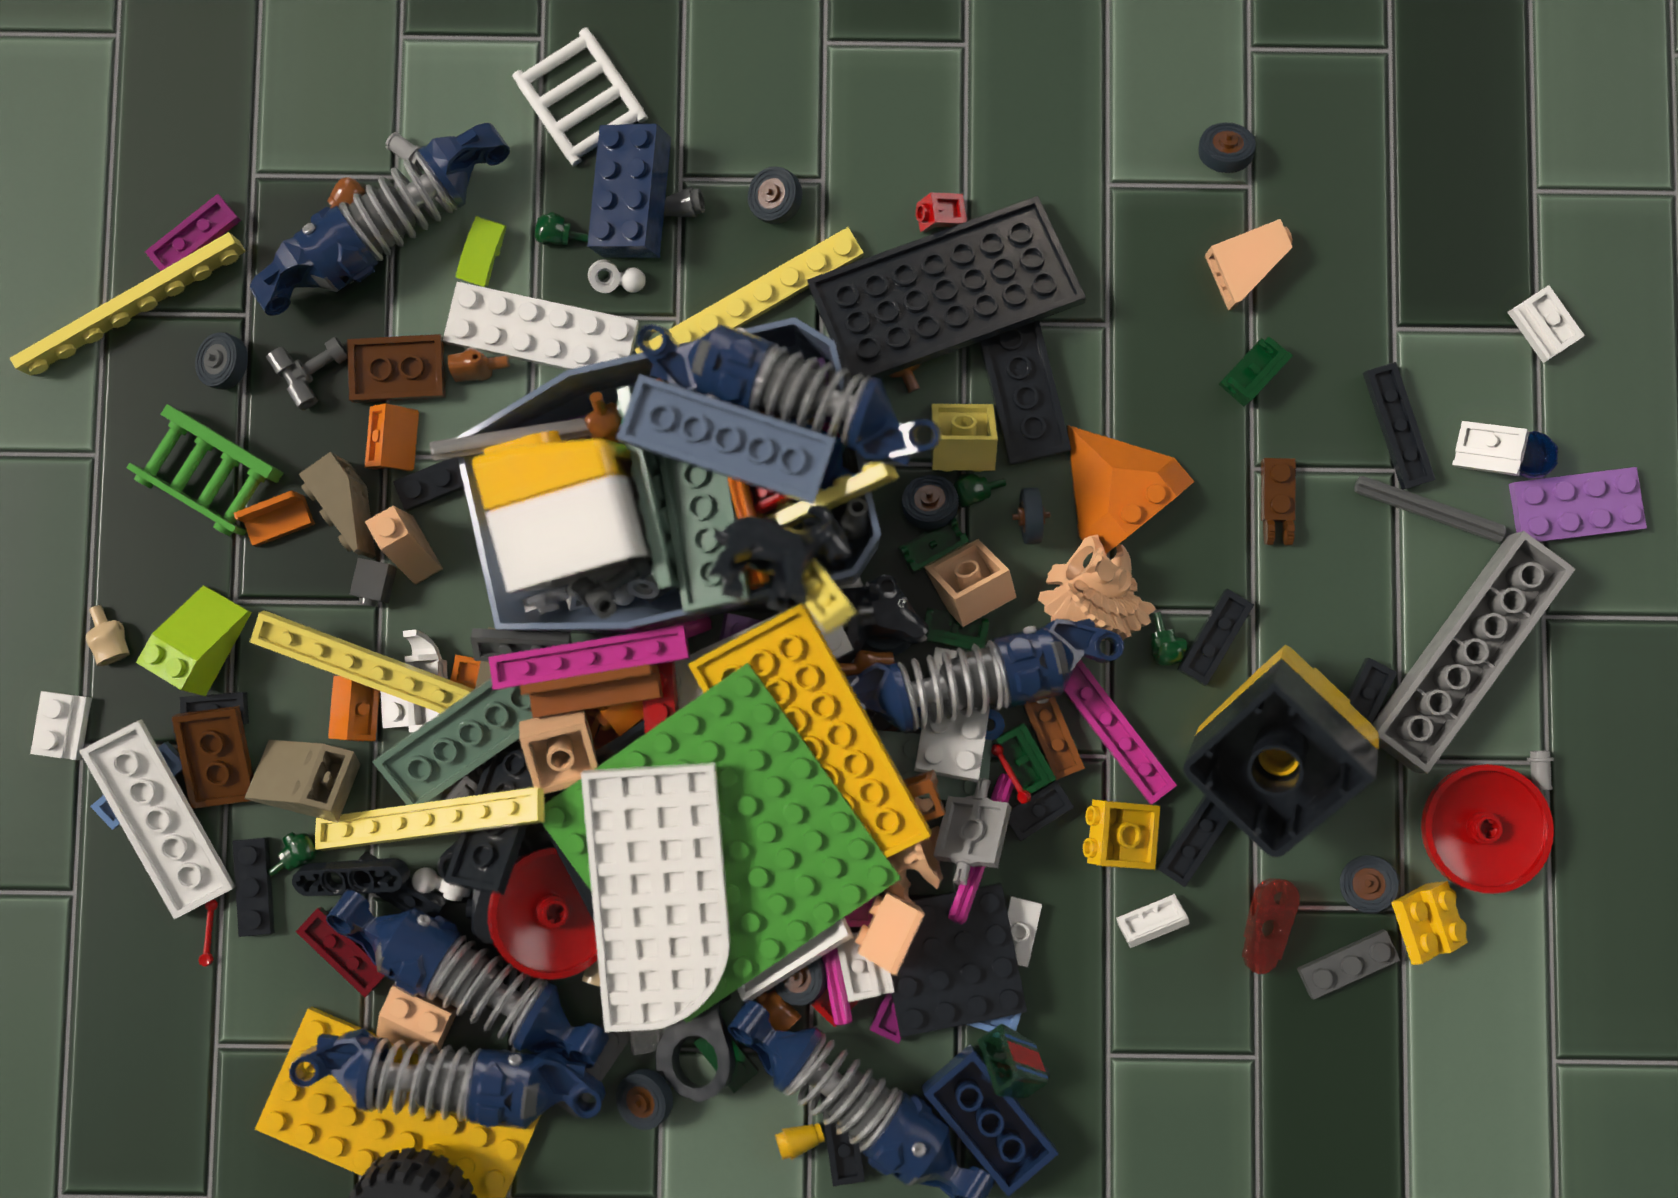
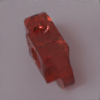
[1242,878,1300,974]

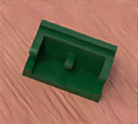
[1219,336,1293,407]
[898,518,969,575]
[924,607,989,651]
[992,723,1056,794]

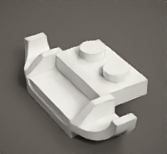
[380,630,448,732]

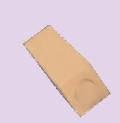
[1205,219,1292,311]
[365,506,443,584]

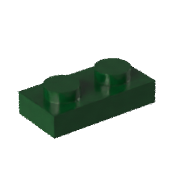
[694,1032,759,1093]

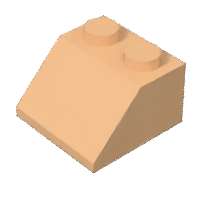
[925,539,1017,627]
[519,710,598,794]
[855,890,924,975]
[376,983,457,1054]

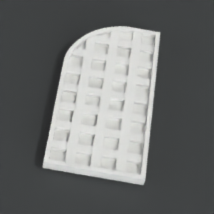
[581,762,731,1032]

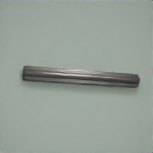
[1354,476,1506,543]

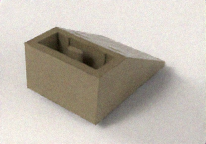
[299,452,376,558]
[245,740,361,823]

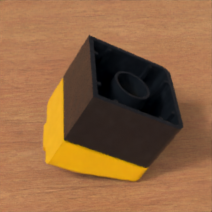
[1183,645,1379,857]

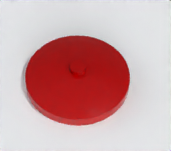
[1421,764,1554,894]
[488,847,598,980]

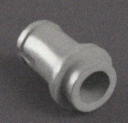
[385,132,422,169]
[1527,751,1554,790]

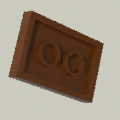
[347,334,446,403]
[171,706,254,809]

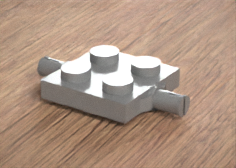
[933,778,1012,886]

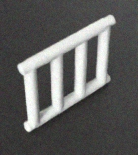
[512,27,648,166]

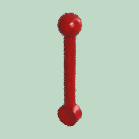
[991,744,1031,804]
[199,899,218,966]

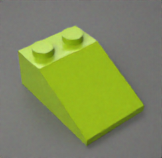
[136,585,252,696]

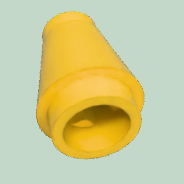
[775,1123,825,1161]

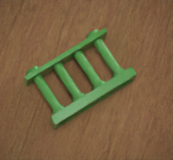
[126,404,283,536]

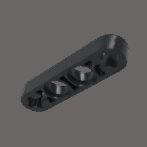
[292,858,410,897]

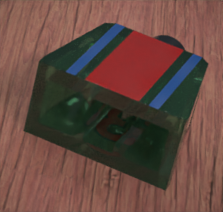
[978,1024,1050,1099]

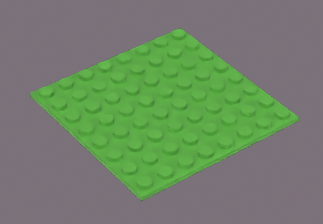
[541,663,901,1023]

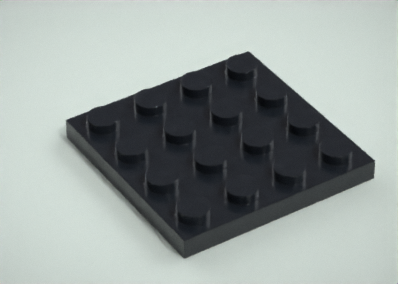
[891,883,1027,1037]

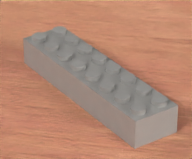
[1372,531,1575,774]

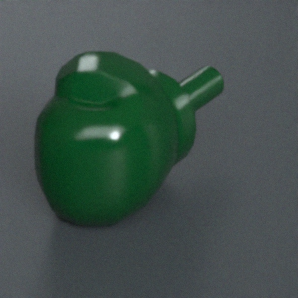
[535,212,589,246]
[953,473,1006,508]
[1151,612,1188,666]
[268,832,317,877]

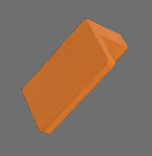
[365,403,419,471]
[233,491,315,547]
[328,676,380,741]

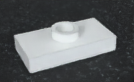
[1116,894,1189,948]
[1007,896,1042,967]

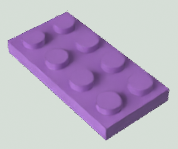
[1509,467,1647,542]

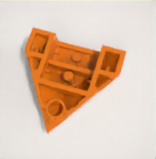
[1067,425,1194,554]

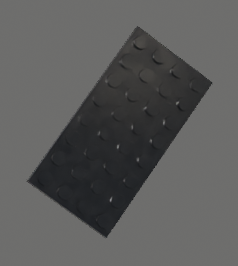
[807,196,1086,387]

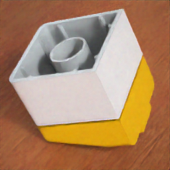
[473,430,653,592]

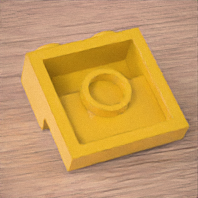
[1083,799,1160,870]
[1391,881,1468,965]

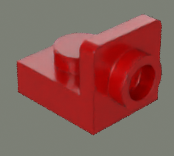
[916,192,967,232]

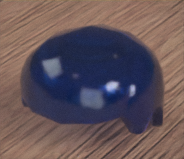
[1519,431,1558,479]

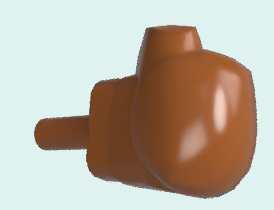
[327,177,366,208]

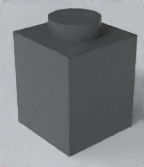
[349,558,397,607]

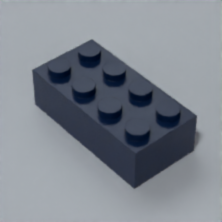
[587,124,671,258]
[922,1044,1058,1197]

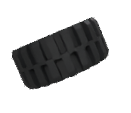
[348,1148,477,1198]

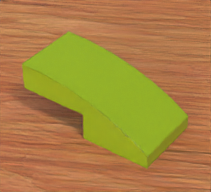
[455,216,507,287]

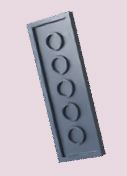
[617,374,835,505]

